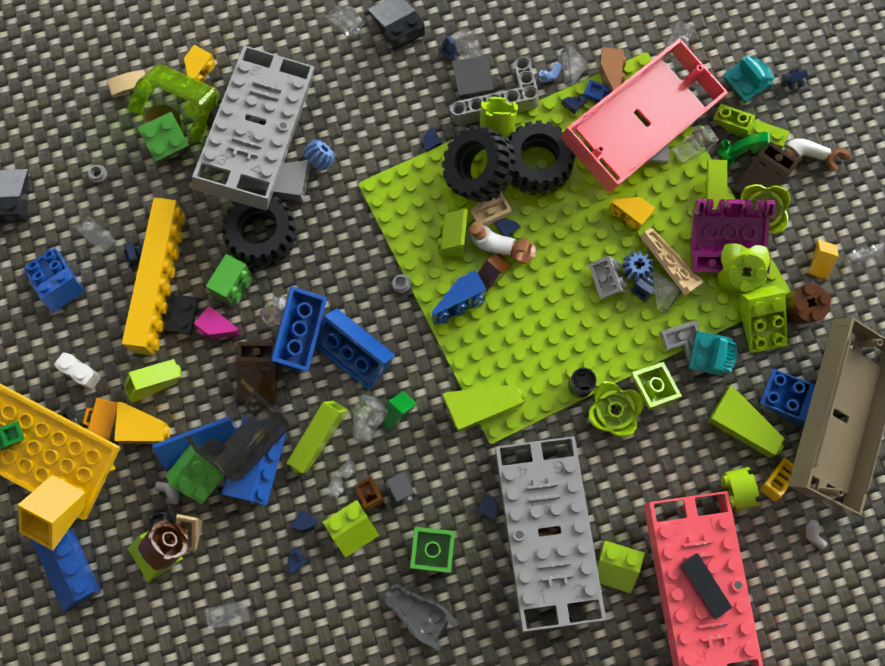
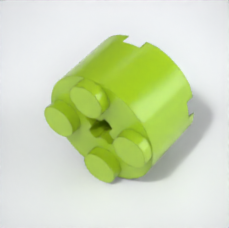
[720,467,760,512]

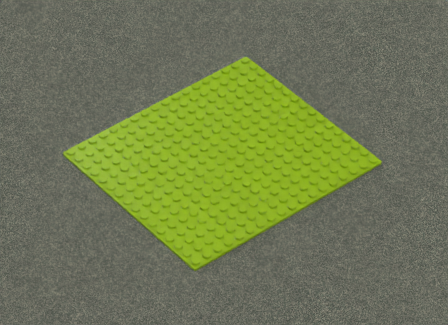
[359,52,791,444]

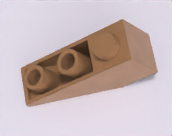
[598,47,626,93]

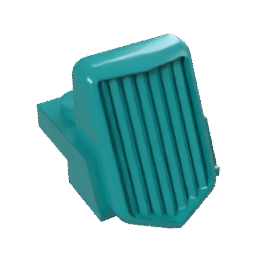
[722,55,775,104]
[688,331,737,376]

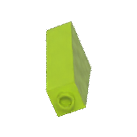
[442,384,525,433]
[708,385,784,458]
[287,400,349,474]

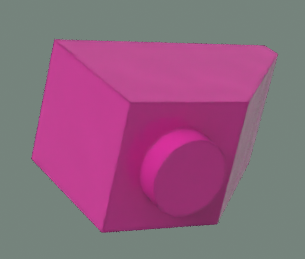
[194,306,241,339]

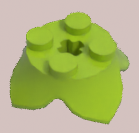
[741,184,791,234]
[717,243,770,292]
[588,381,644,437]

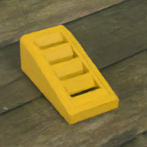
[760,457,794,502]

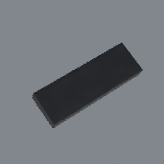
[679,553,733,619]

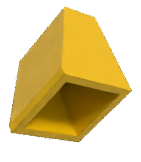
[18,475,85,551]

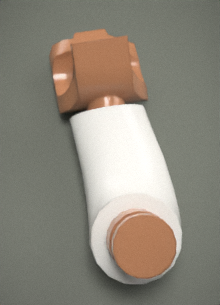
[784,139,851,172]
[469,222,536,264]

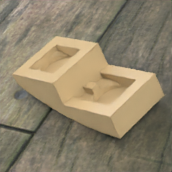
[107,70,149,97]

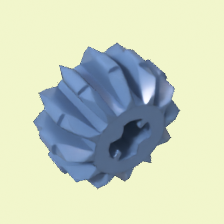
[303,139,335,171]
[621,250,654,283]

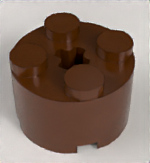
[786,283,831,325]
[138,521,188,570]

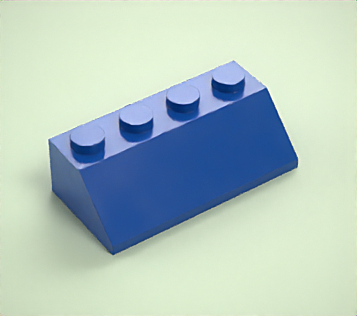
[271,286,327,373]
[315,308,395,390]
[152,416,239,472]
[221,417,288,506]
[31,526,101,612]

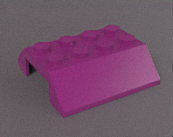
[690,199,776,274]

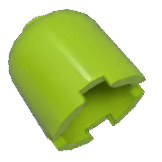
[480,97,518,139]

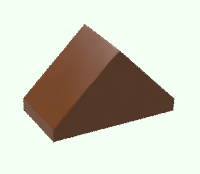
[478,254,513,292]
[354,477,385,513]

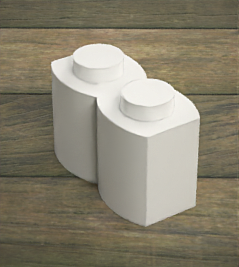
[55,353,101,389]

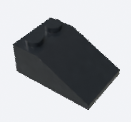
[368,0,425,52]
[0,169,29,223]

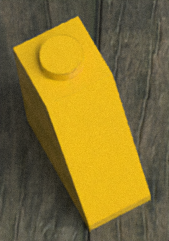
[115,402,171,444]

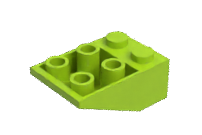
[739,285,787,353]

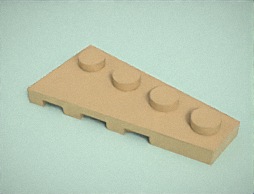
[640,228,704,296]

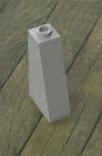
[237,161,310,202]

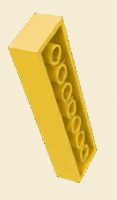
[122,197,186,356]

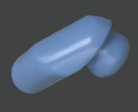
[538,62,563,83]

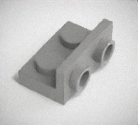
[588,256,627,300]

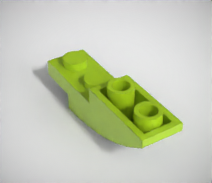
[713,104,790,149]

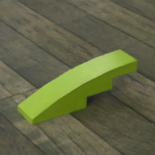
[705,159,727,209]

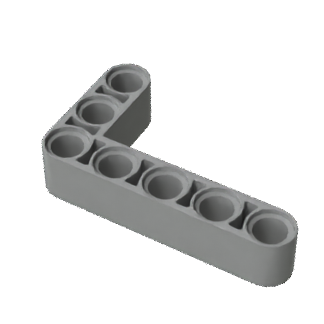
[450,57,539,125]

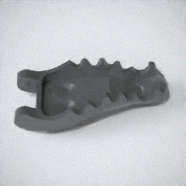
[384,584,459,652]

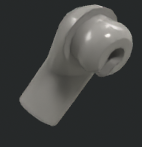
[155,481,181,505]
[806,519,827,550]

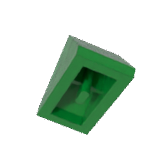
[376,391,417,432]

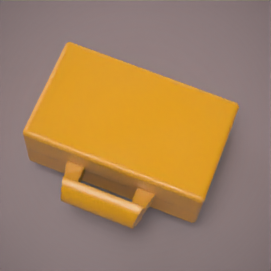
[82,398,118,440]

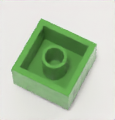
[138,112,190,163]
[206,254,252,308]
[166,444,227,504]
[410,527,455,574]

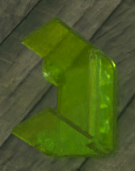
[126,64,219,142]

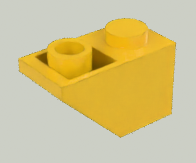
[184,45,215,91]
[609,197,655,231]

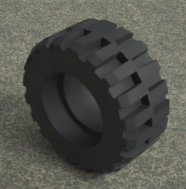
[508,120,575,196]
[442,126,516,202]
[221,193,297,268]

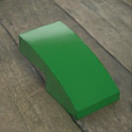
[730,132,770,159]
[0,421,25,451]

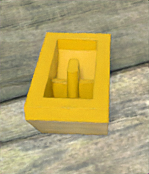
[808,240,838,280]

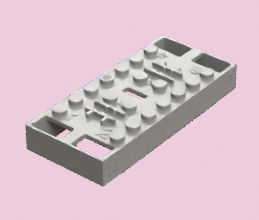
[192,45,314,211]
[495,436,606,633]

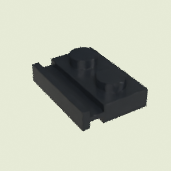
[163,294,199,335]

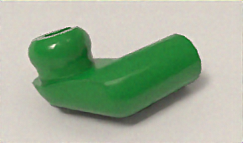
[718,139,734,166]

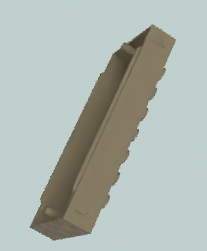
[788,317,885,516]

